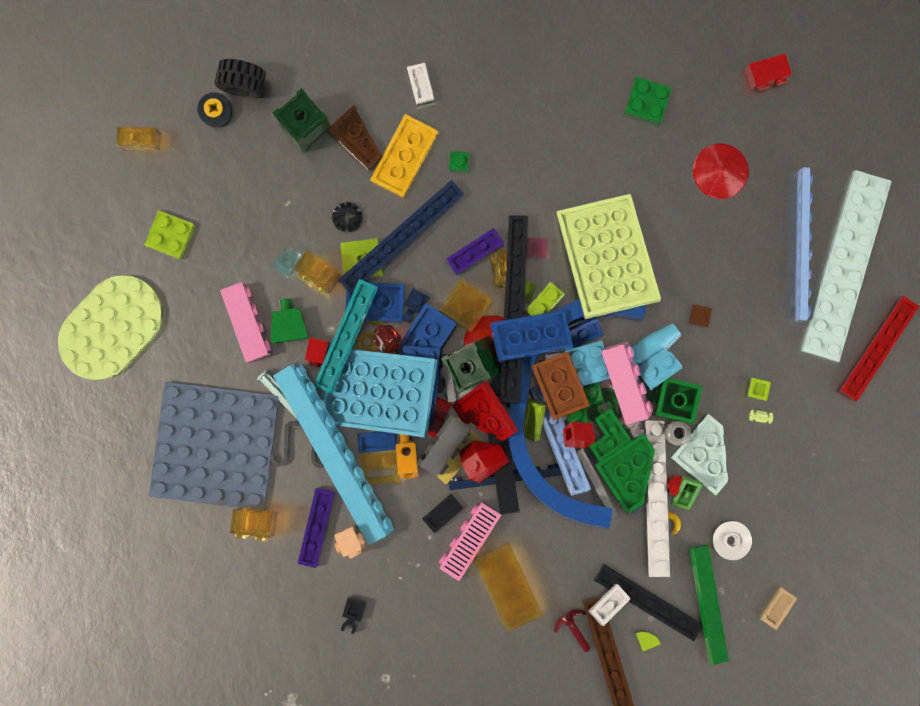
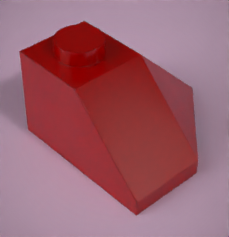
[459,440,510,483]

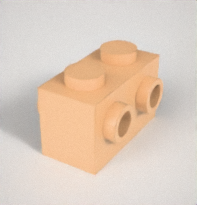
[334,525,366,558]

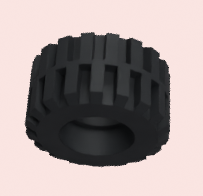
[214,59,266,98]

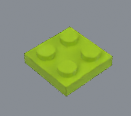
[144,210,195,260]

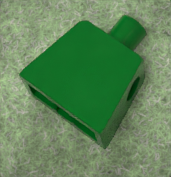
[271,298,309,344]

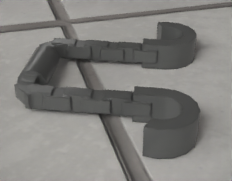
[270,421,324,468]

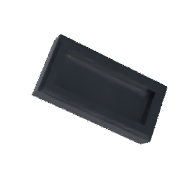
[422,494,463,533]

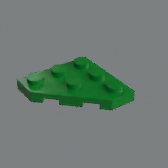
[595,433,655,514]

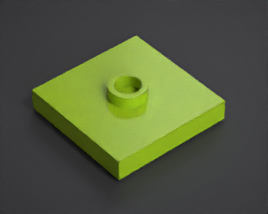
[340,238,383,278]

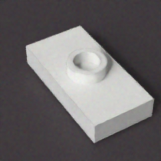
[407,63,434,105]

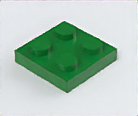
[624,77,672,125]

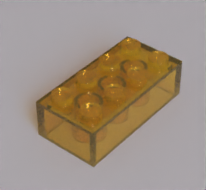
[474,542,543,632]

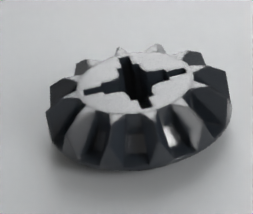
[332,201,362,232]

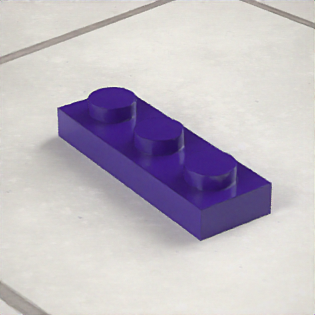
[446,228,504,276]

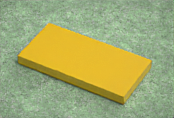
[370,114,439,198]

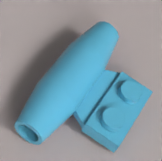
[632,323,683,390]

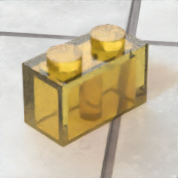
[117,127,161,151]

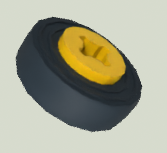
[197,92,232,127]

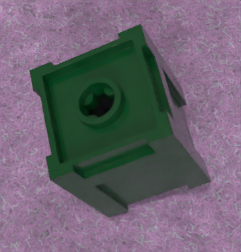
[272,88,331,152]
[441,336,502,393]

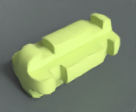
[749,410,773,424]

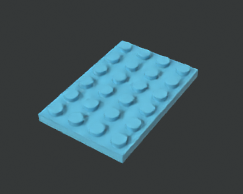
[321,347,437,438]

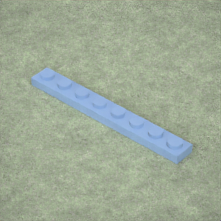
[795,167,813,322]

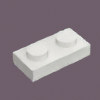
[589,584,630,626]

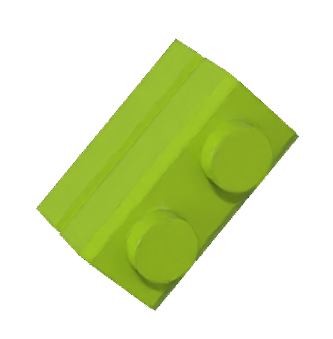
[524,282,565,316]

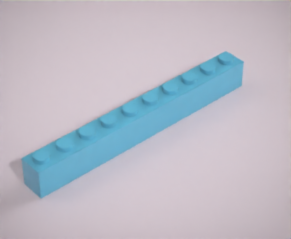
[273,361,394,545]

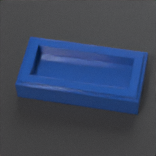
[357,432,397,453]

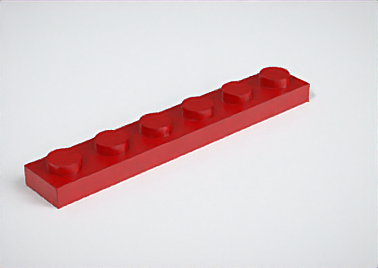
[839,296,920,402]

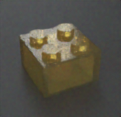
[294,249,342,294]
[439,278,493,333]
[230,508,278,541]

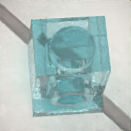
[271,247,302,279]

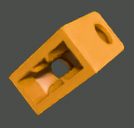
[396,434,419,479]

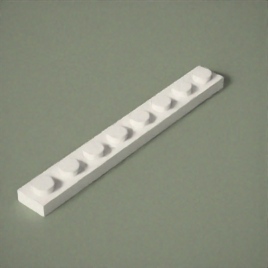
[644,421,670,577]

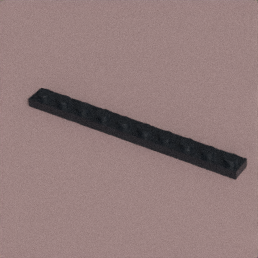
[500,215,529,404]

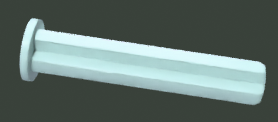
[257,369,296,418]

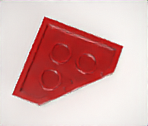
[452,381,518,441]

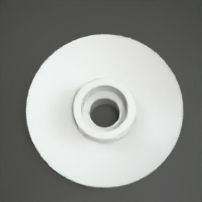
[713,521,752,560]

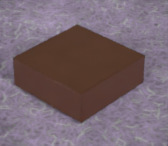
[688,304,712,328]

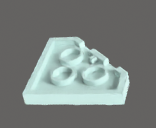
[670,414,728,495]

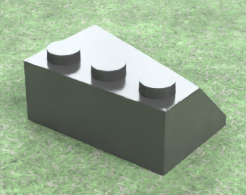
[416,415,471,477]

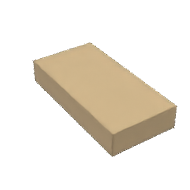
[759,586,798,630]

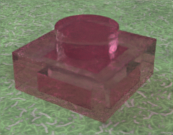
[527,237,547,258]

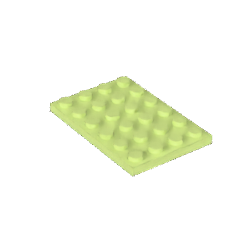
[556,194,661,319]

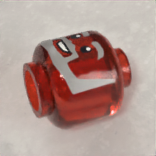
[373,325,401,354]

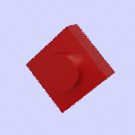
[667,475,683,496]

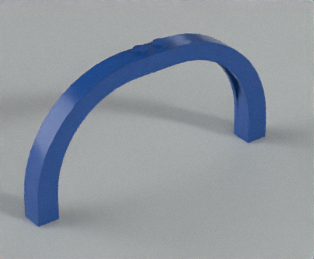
[506,299,646,529]

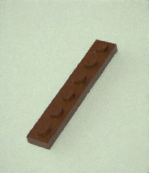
[582,596,634,706]

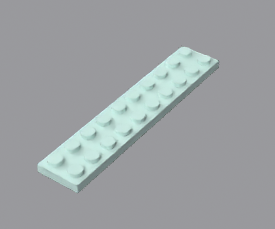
[801,170,892,362]

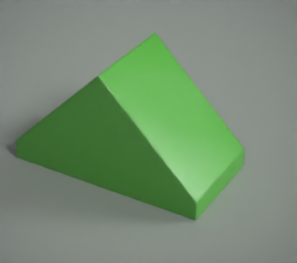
[671,476,703,510]

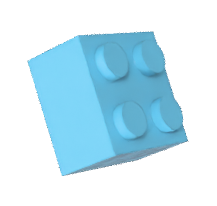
[563,341,610,386]

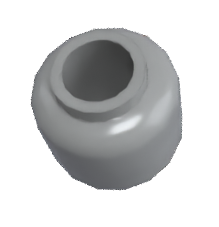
[664,420,691,446]

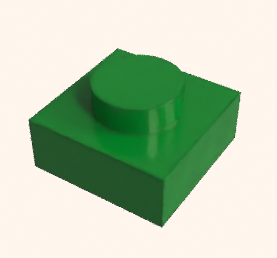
[449,151,469,172]

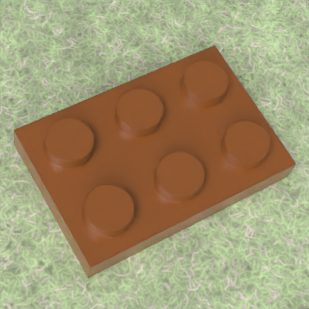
[532,351,590,420]

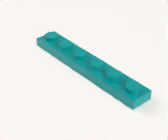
[314,279,378,394]

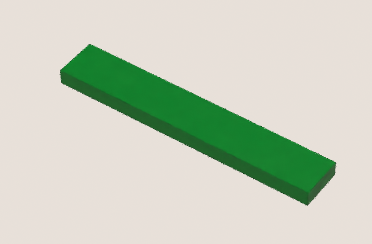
[689,545,729,665]

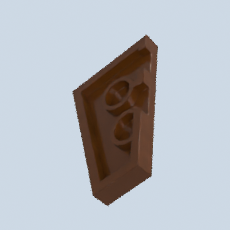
[328,104,381,171]

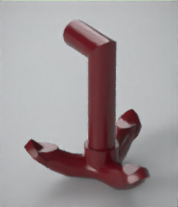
[554,610,590,652]

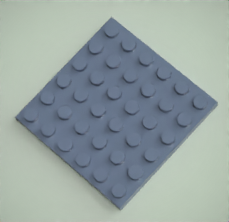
[149,382,279,511]

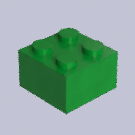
[653,378,703,424]

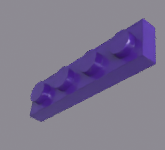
[297,488,335,568]

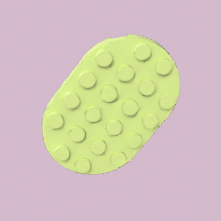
[58,275,162,380]

